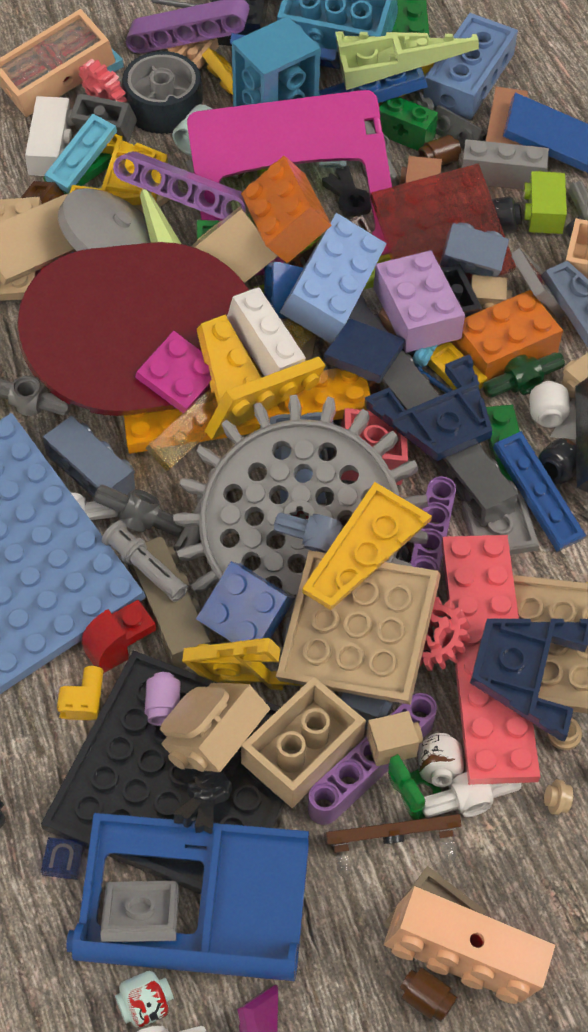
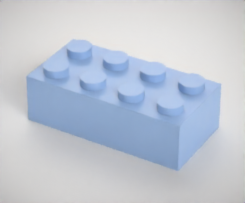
[279,213,387,343]

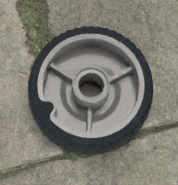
[122,51,203,134]

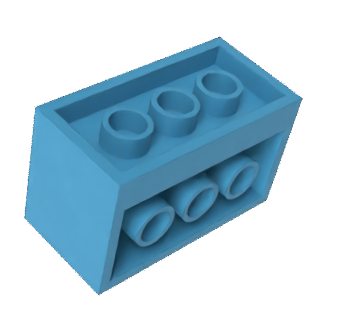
[277,0,398,51]
[232,16,321,107]

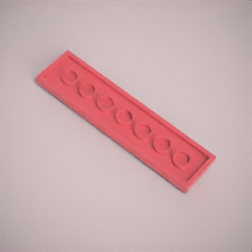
[441,535,540,785]

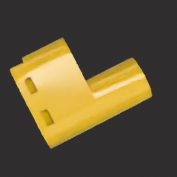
[57,666,103,720]

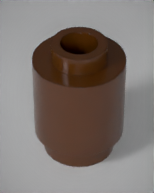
[418,135,461,167]
[400,967,458,1022]

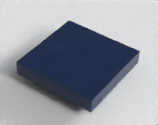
[323,318,405,383]

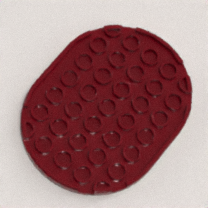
[17,242,254,416]

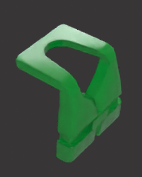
[388,754,442,820]

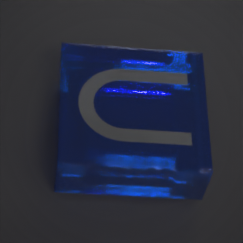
[41,837,84,880]

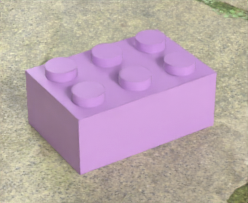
[374,251,465,353]

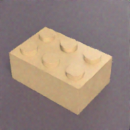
[241,677,366,808]

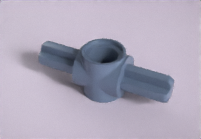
[274,512,343,553]

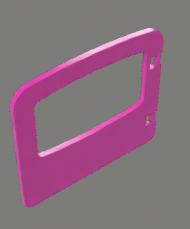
[187,90,399,276]

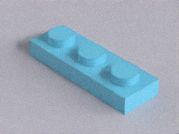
[44,114,117,193]

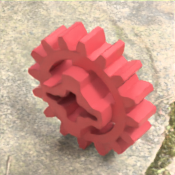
[78,59,127,103]
[419,597,471,671]

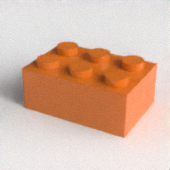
[241,155,332,264]
[452,290,563,381]

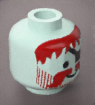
[115,971,174,1028]

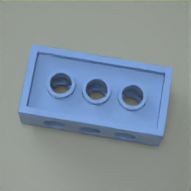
[423,13,518,120]

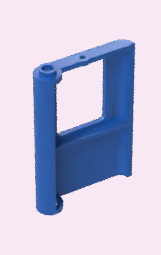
[66,813,309,981]

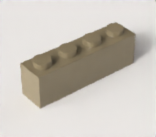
[128,536,214,668]

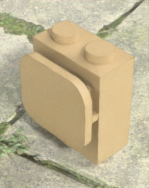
[191,206,277,283]
[160,683,270,772]

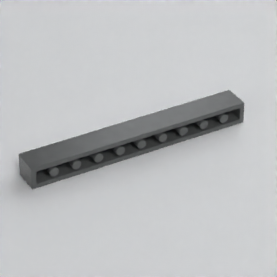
[336,295,518,527]

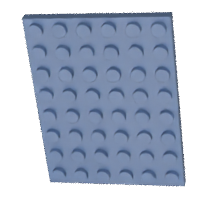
[0,413,146,694]

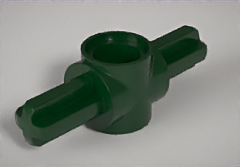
[483,352,565,398]

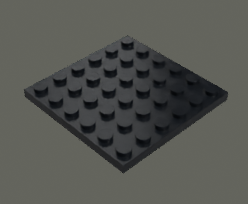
[41,650,285,894]

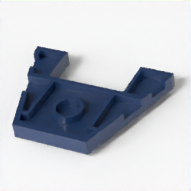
[364,355,493,461]
[470,619,588,742]

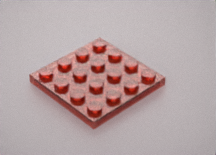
[370,163,516,284]

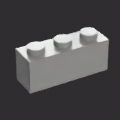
[460,139,549,190]

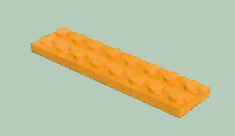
[124,368,370,454]

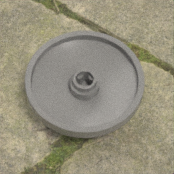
[58,188,151,251]

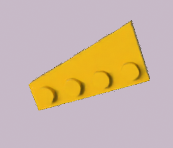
[205,356,326,440]
[302,482,432,610]

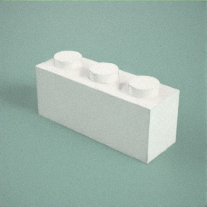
[25,96,74,176]
[227,287,306,376]

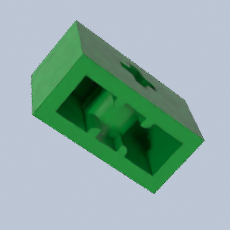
[379,97,438,151]

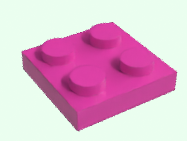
[135,331,212,414]

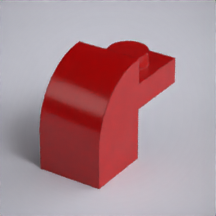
[82,600,156,674]

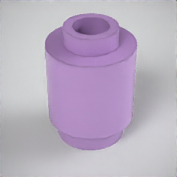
[145,672,181,726]

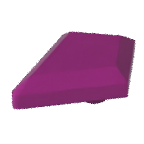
[237,985,278,1032]

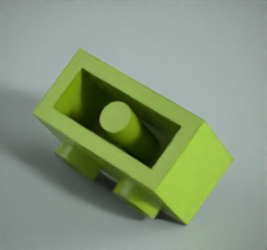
[523,171,567,234]

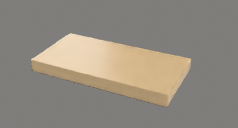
[0,194,76,285]

